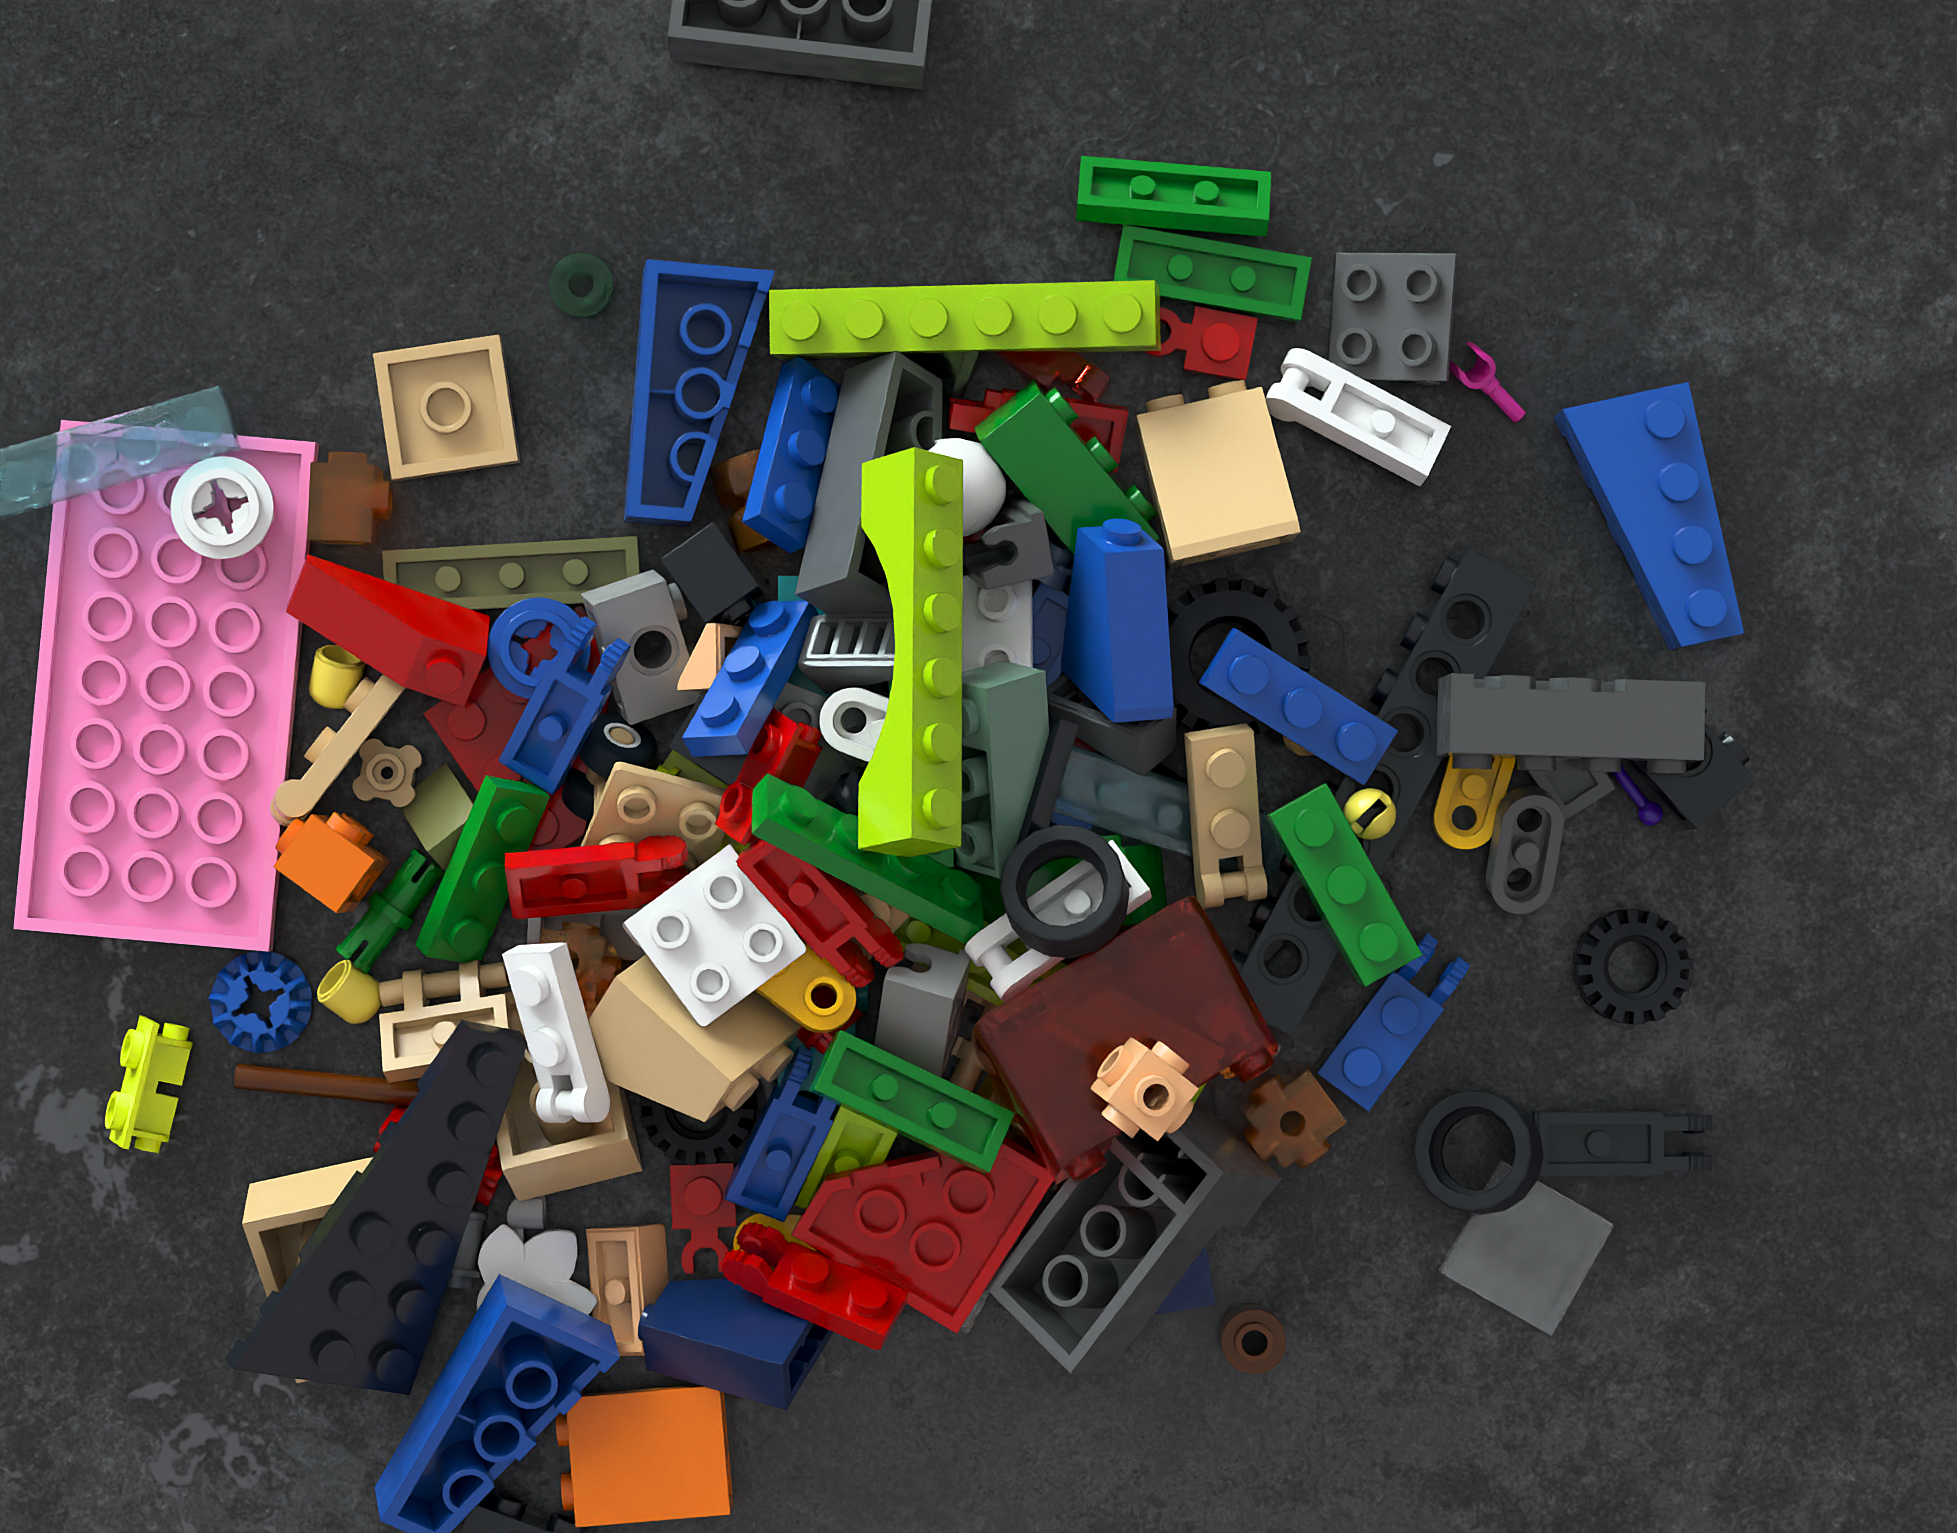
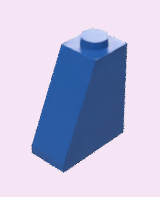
[1060,519,1174,723]

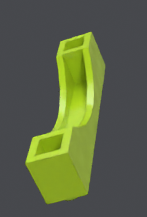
[769,280,1161,360]
[858,447,963,858]

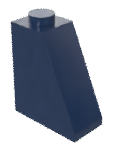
[638,1278,833,1410]

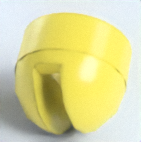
[1343,788,1396,840]

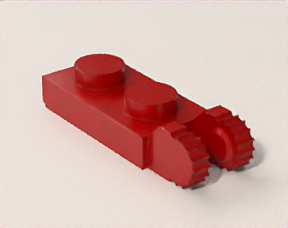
[505,834,690,919]
[735,838,905,988]
[720,1222,909,1351]

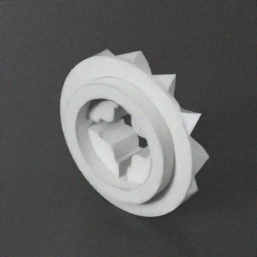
[171,456,275,559]

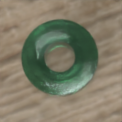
[549,252,613,317]

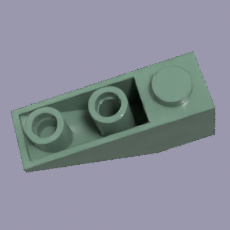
[955,661,1049,879]

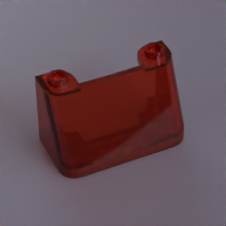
[972,896,1279,1185]

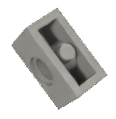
[581,570,701,725]

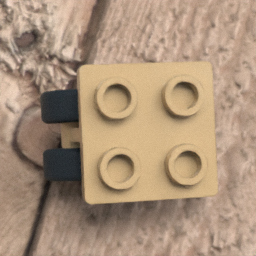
[562,713,726,877]

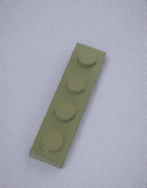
[382,536,641,611]

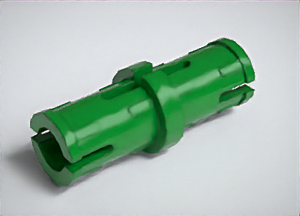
[335,848,445,973]

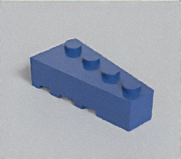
[624,259,775,527]
[1553,382,1744,651]
[374,1274,620,1533]

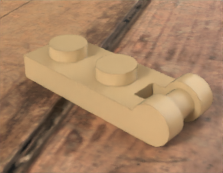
[270,674,405,826]
[1184,723,1267,909]

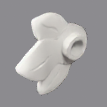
[477,1224,598,1315]

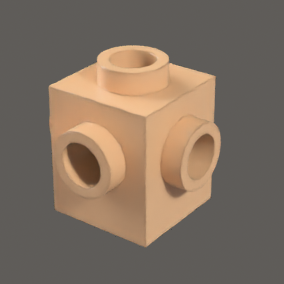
[1090,1037,1199,1141]

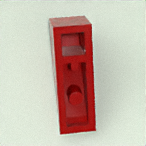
[286,554,490,707]

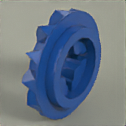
[488,597,591,699]
[208,951,313,1053]

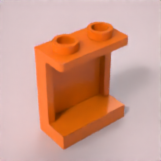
[556,1384,734,1527]

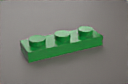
[1076,156,1271,237]
[1113,225,1312,323]
[415,775,550,963]
[809,1030,1015,1174]

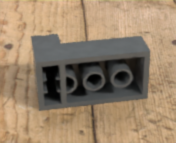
[986,1090,1282,1375]

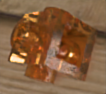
[540,921,622,1012]
[1242,1067,1347,1169]

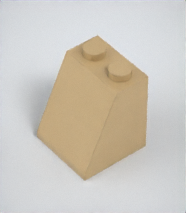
[1134,380,1301,570]
[588,954,802,1122]

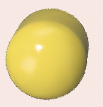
[308,645,366,709]
[317,960,382,1024]

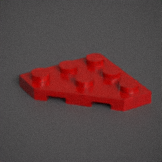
[423,604,611,851]
[791,1137,1058,1334]

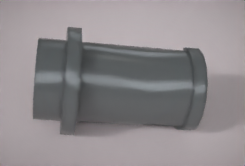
[447,1210,488,1290]

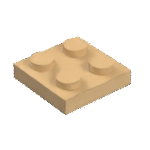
[373,334,520,482]

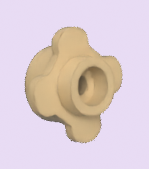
[352,739,422,808]

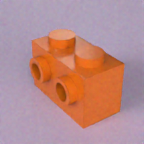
[273,812,391,913]

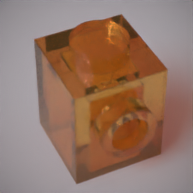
[307,452,393,546]

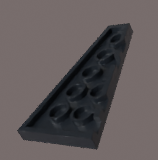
[225,1020,527,1395]

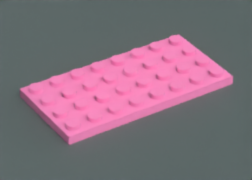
[13,420,319,952]

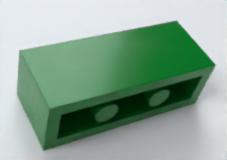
[974,379,1160,555]
[1264,783,1422,987]

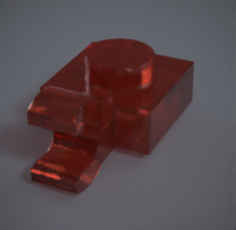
[996,351,1110,402]

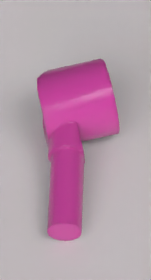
[1449,342,1526,423]

